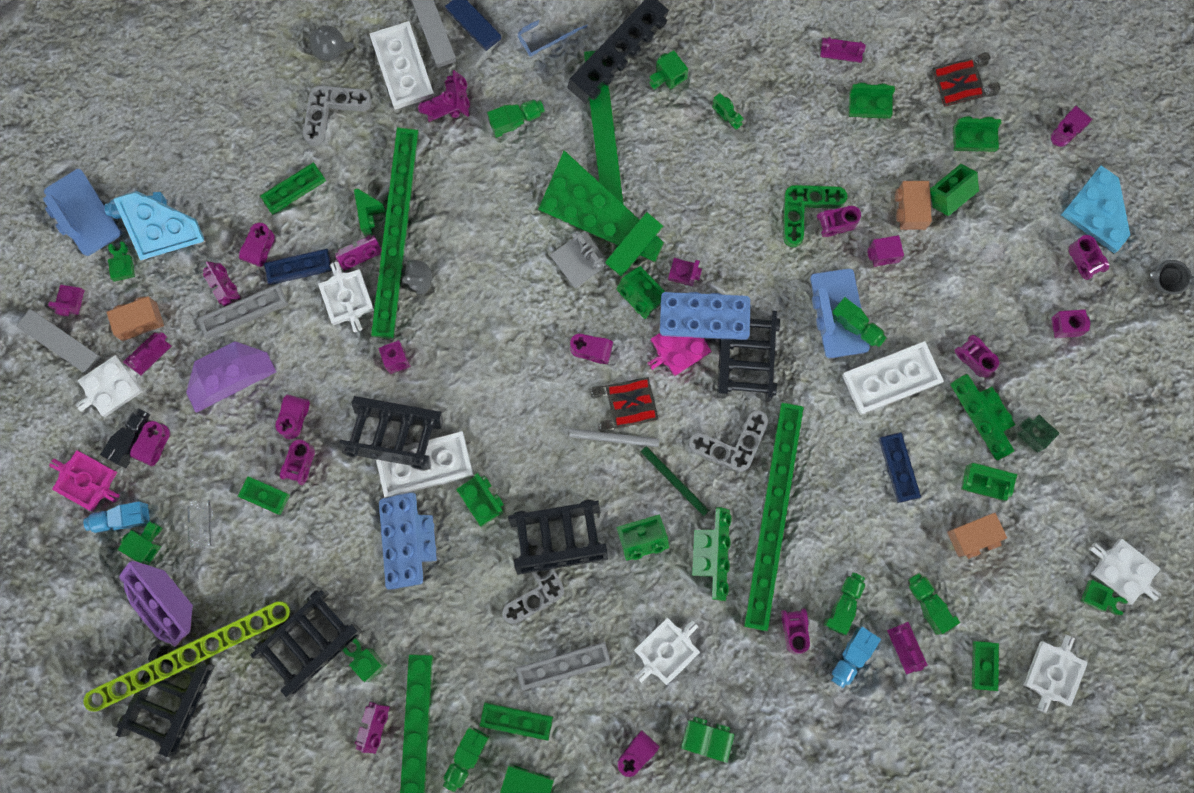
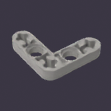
[303,86,372,146]
[688,411,768,473]
[502,539,564,624]

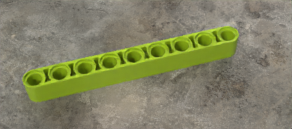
[83,601,291,712]

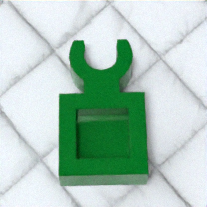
[712,93,744,130]
[107,241,135,282]
[1080,580,1128,615]

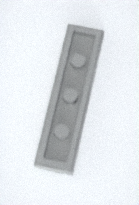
[412,0,456,68]
[197,284,288,339]
[16,309,101,374]
[515,642,612,691]

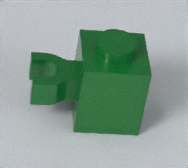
[649,50,689,90]
[118,521,163,566]
[342,638,387,683]

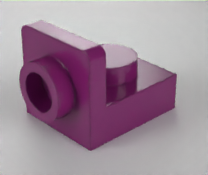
[668,258,703,287]
[48,285,85,317]

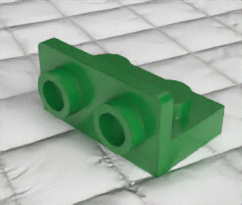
[849,82,895,119]
[953,116,1002,152]
[616,266,665,319]
[456,472,504,527]
[616,514,669,561]

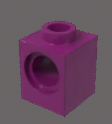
[867,235,904,267]
[1051,309,1091,339]
[378,340,411,374]

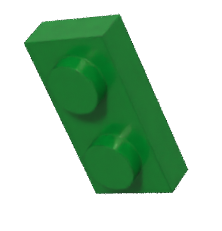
[237,476,290,515]
[972,641,999,691]

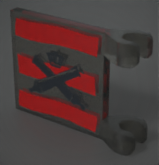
[932,52,1001,107]
[590,377,659,432]

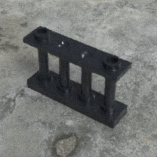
[717,311,780,402]
[339,396,443,470]
[508,499,608,575]
[250,590,363,697]
[115,645,215,757]

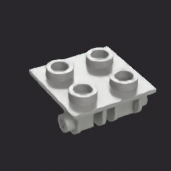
[550,231,608,289]

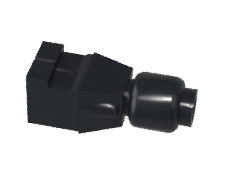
[100,408,151,468]

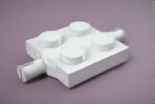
[318,262,374,332]
[75,355,143,417]
[1089,539,1161,605]
[634,618,700,685]
[1023,635,1088,713]

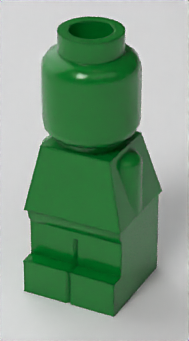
[487,99,545,138]
[832,297,887,348]
[823,572,866,635]
[908,573,961,635]
[443,726,491,792]

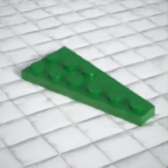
[538,150,665,262]

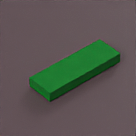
[260,162,326,215]
[605,212,664,277]
[479,702,554,741]

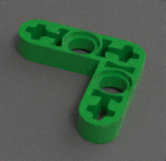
[783,185,848,248]

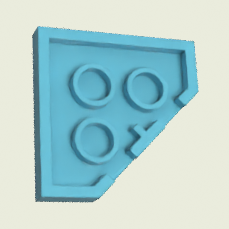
[1061,165,1130,254]
[113,191,205,260]

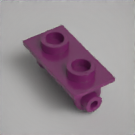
[820,37,866,63]
[445,70,470,118]
[418,88,459,122]
[335,235,382,271]
[203,261,241,307]
[123,332,172,376]
[887,622,928,675]
[354,702,390,754]

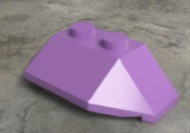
[186,341,277,413]
[119,561,193,647]

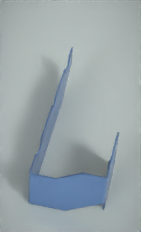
[518,20,588,57]

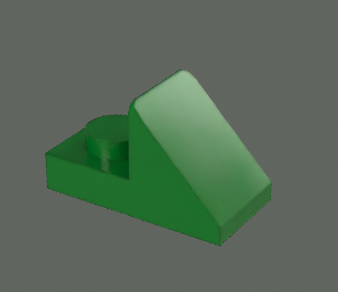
[354,189,386,237]

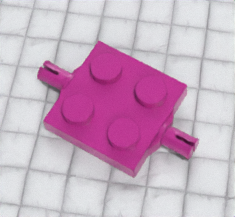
[647,333,712,377]
[49,450,120,511]

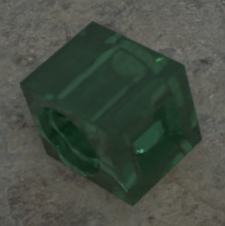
[1017,415,1060,453]

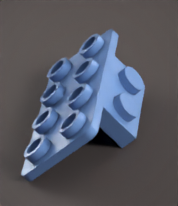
[43,169,122,256]
[810,269,870,358]
[660,292,750,340]
[379,492,437,590]

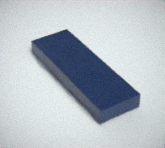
[445,0,502,51]
[264,248,332,285]
[878,432,921,503]

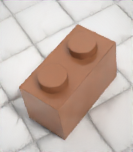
[895,181,932,230]
[106,296,164,341]
[947,513,1007,559]

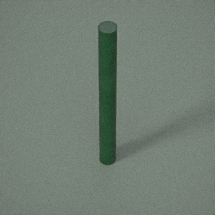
[640,446,710,517]

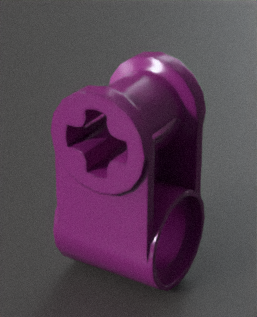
[1050,106,1093,147]
[817,206,861,237]
[239,222,275,267]
[1068,235,1109,280]
[570,334,613,364]
[954,335,1000,378]
[275,394,310,440]
[130,421,170,467]
[280,440,315,485]
[781,608,810,655]
[617,730,660,777]

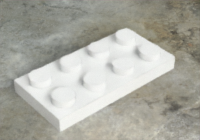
[369,21,435,110]
[842,341,944,415]
[376,431,474,498]

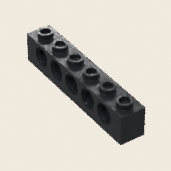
[567,0,669,104]

